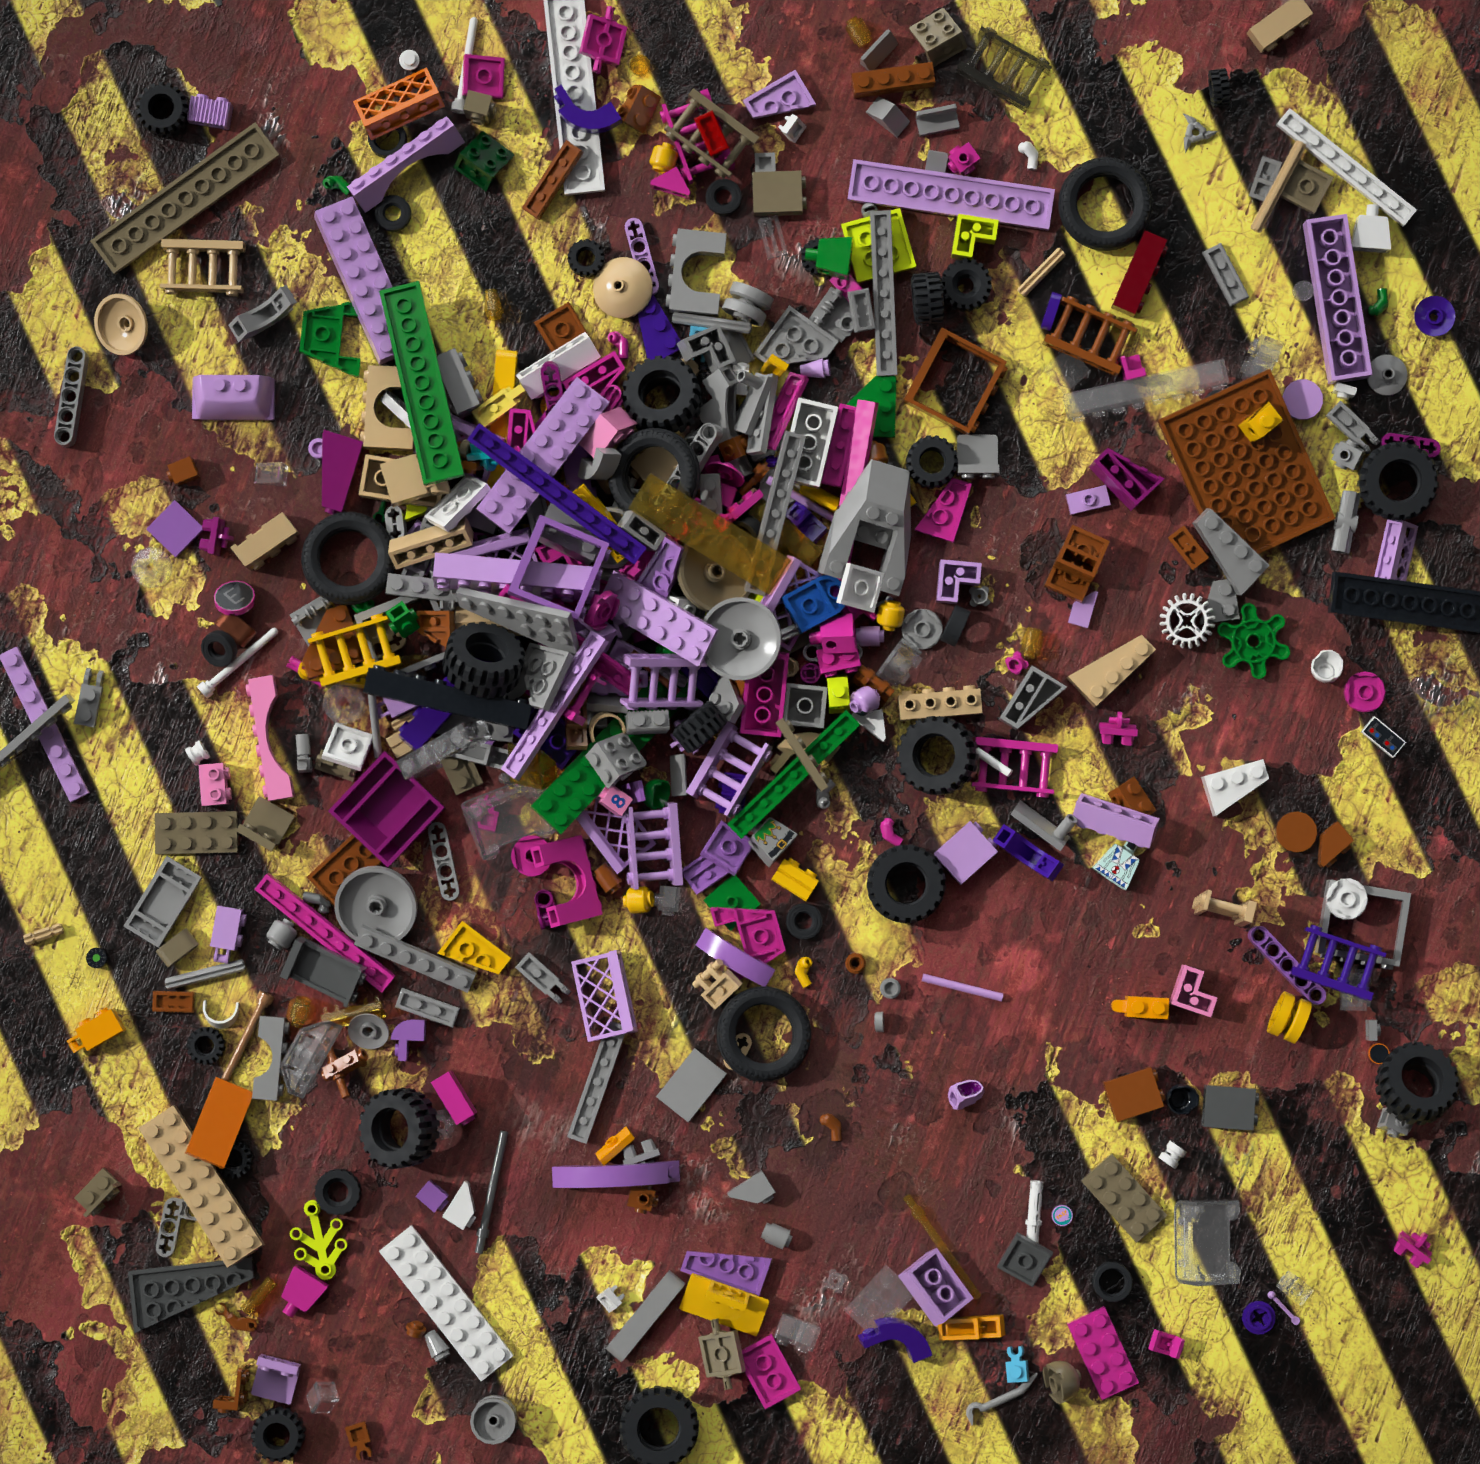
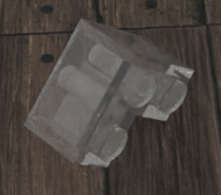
[1240,334,1284,380]

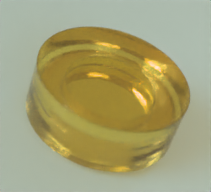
[630,55,650,76]

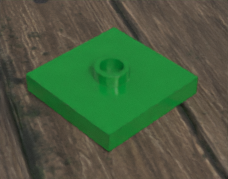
[703,875,761,931]

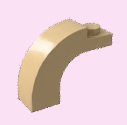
[770,732,841,774]

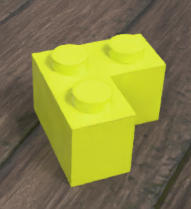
[951,214,999,260]

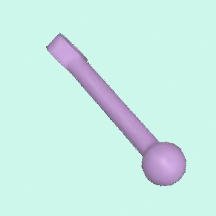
[1268,1291,1300,1325]

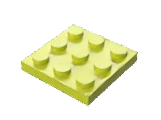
[841,208,916,284]

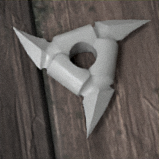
[1182,113,1218,154]

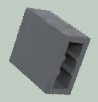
[1201,1085,1259,1130]

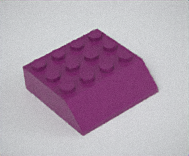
[328,751,446,867]

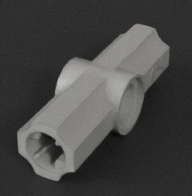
[1331,490,1361,554]

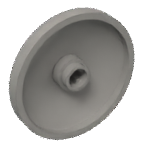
[703,597,782,680]
[335,866,418,941]

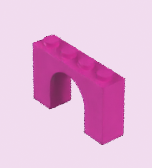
[530,835,603,928]

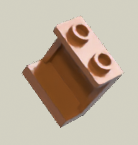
[1102,1066,1166,1122]

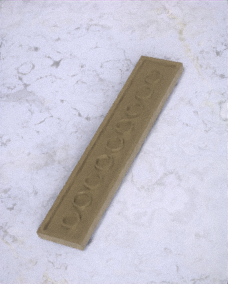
[90,122,280,275]

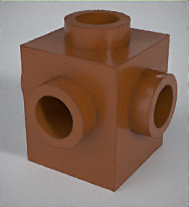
[627,1185,659,1214]

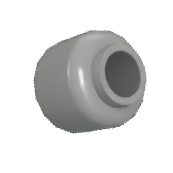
[266,918,297,950]

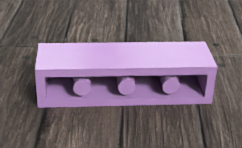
[1073,793,1160,848]

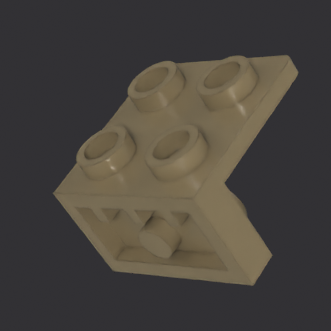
[909,8,967,67]
[236,797,294,852]
[74,1168,122,1217]

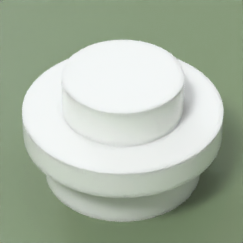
[399,50,420,71]

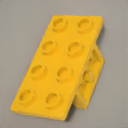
[679,1273,769,1336]

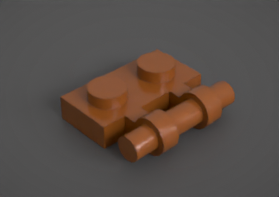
[848,665,895,710]

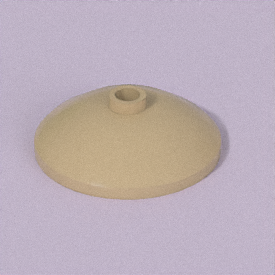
[593,257,653,319]
[94,294,148,355]

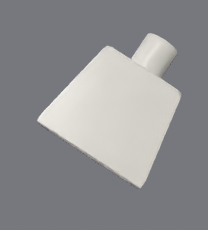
[1351,204,1391,253]

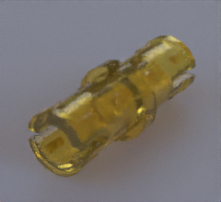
[240,1276,277,1317]

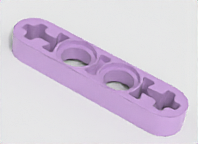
[625,218,659,295]

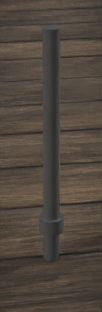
[475,1130,508,1254]

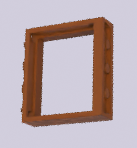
[903,328,1008,435]

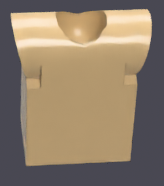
[380,454,451,507]

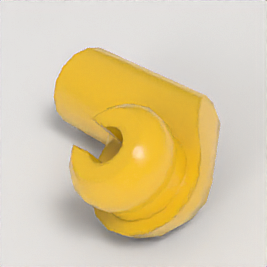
[795,957,812,988]

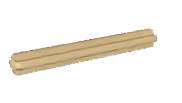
[1251,140,1306,233]

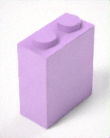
[933,821,998,885]

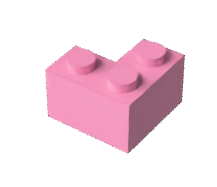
[579,407,637,458]
[1169,965,1217,1017]

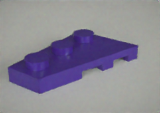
[638,294,681,360]

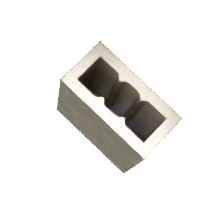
[752,170,807,217]

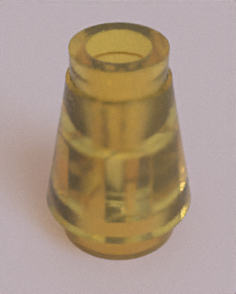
[484,289,504,321]

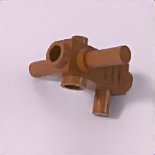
[321,1040,368,1099]

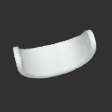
[203,1000,239,1029]

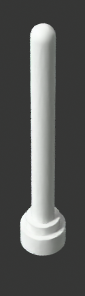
[451,17,478,114]
[197,628,278,699]

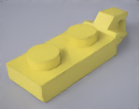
[471,384,526,428]

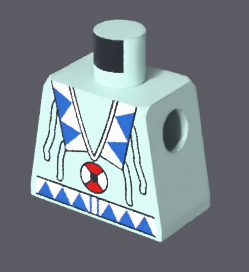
[1091,841,1139,890]

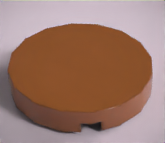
[1276,811,1317,852]

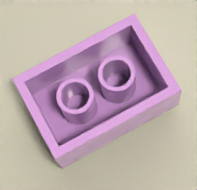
[898,1248,974,1326]

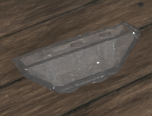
[280,1019,343,1099]

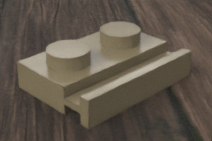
[439,753,483,796]

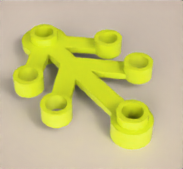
[290,1200,348,1280]

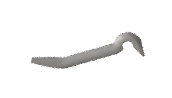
[966,1372,1038,1425]

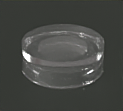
[1292,280,1314,302]

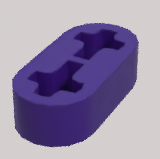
[1040,292,1062,331]

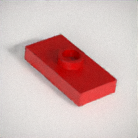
[694,110,729,157]

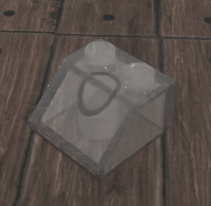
[876,638,923,686]

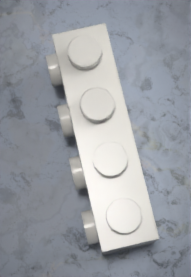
[516,332,601,400]

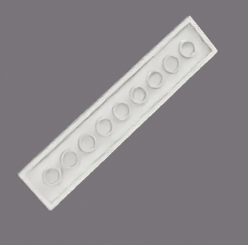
[544,0,605,196]

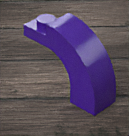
[554,85,622,133]
[993,824,1064,882]
[858,1317,933,1363]

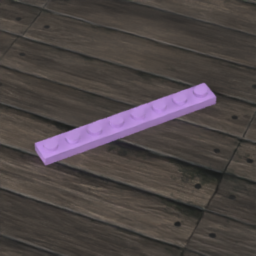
[501,630,609,781]
[0,646,90,802]

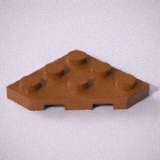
[301,605,364,680]

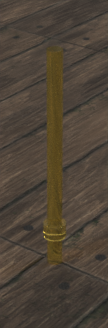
[903,1194,981,1300]

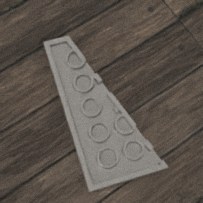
[456,587,580,656]

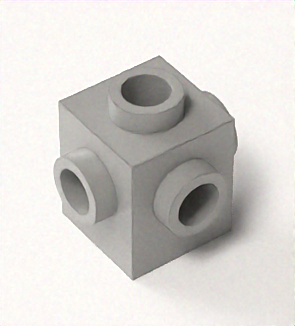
[1332,439,1366,470]
[1377,1108,1412,1138]

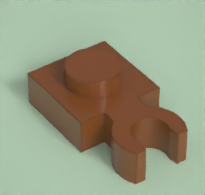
[345,1421,372,1461]

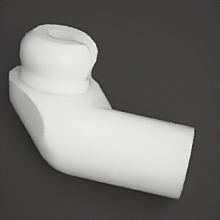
[1018,141,1039,171]

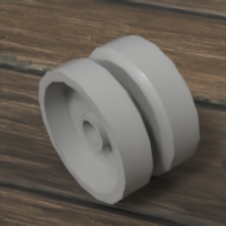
[722,281,774,326]
[470,1395,518,1445]

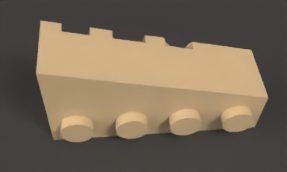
[1066,635,1156,707]

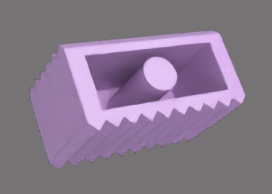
[187,94,233,130]

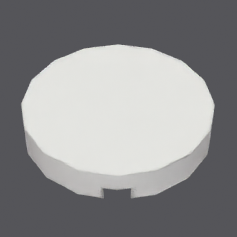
[1326,878,1368,919]

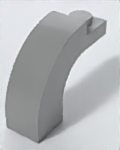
[228,285,297,342]

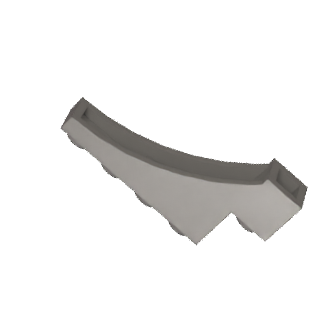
[699,365,753,478]

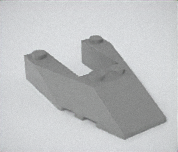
[817,459,911,596]

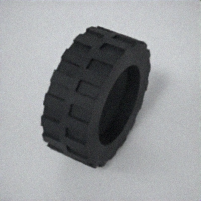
[314,1168,362,1215]

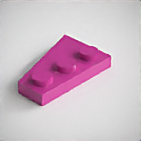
[914,478,972,543]

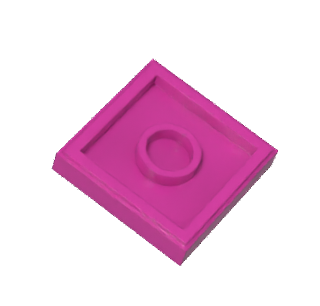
[462,54,505,100]

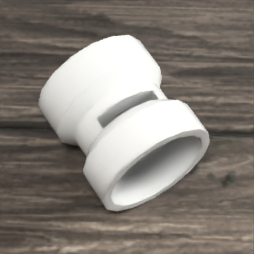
[1158,1141,1187,1169]

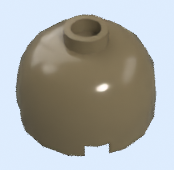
[1043,1360,1081,1404]

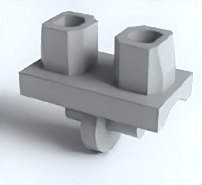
[623,1138,661,1164]

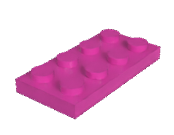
[1067,1306,1139,1400]

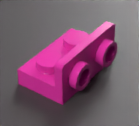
[816,643,861,678]

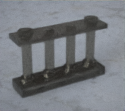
[956,26,1052,113]

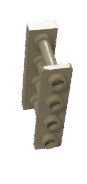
[664,88,759,179]

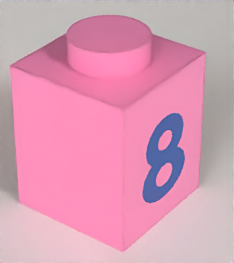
[598,786,633,816]

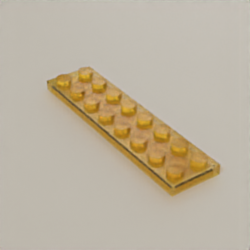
[629,473,791,595]

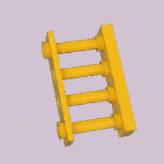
[307,613,402,688]

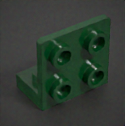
[454,131,514,192]

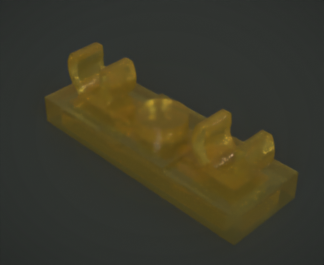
[321,995,386,1031]

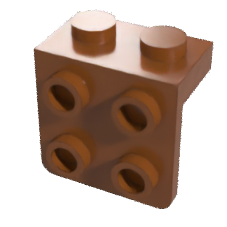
[213,1364,250,1413]

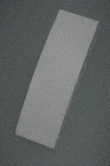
[449,736,512,770]

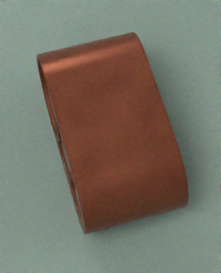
[215,613,257,648]

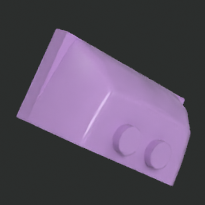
[192,375,275,420]

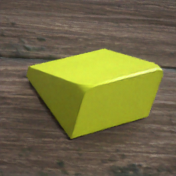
[405,504,427,522]

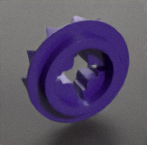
[1242,1301,1275,1334]

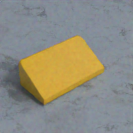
[799,486,840,513]

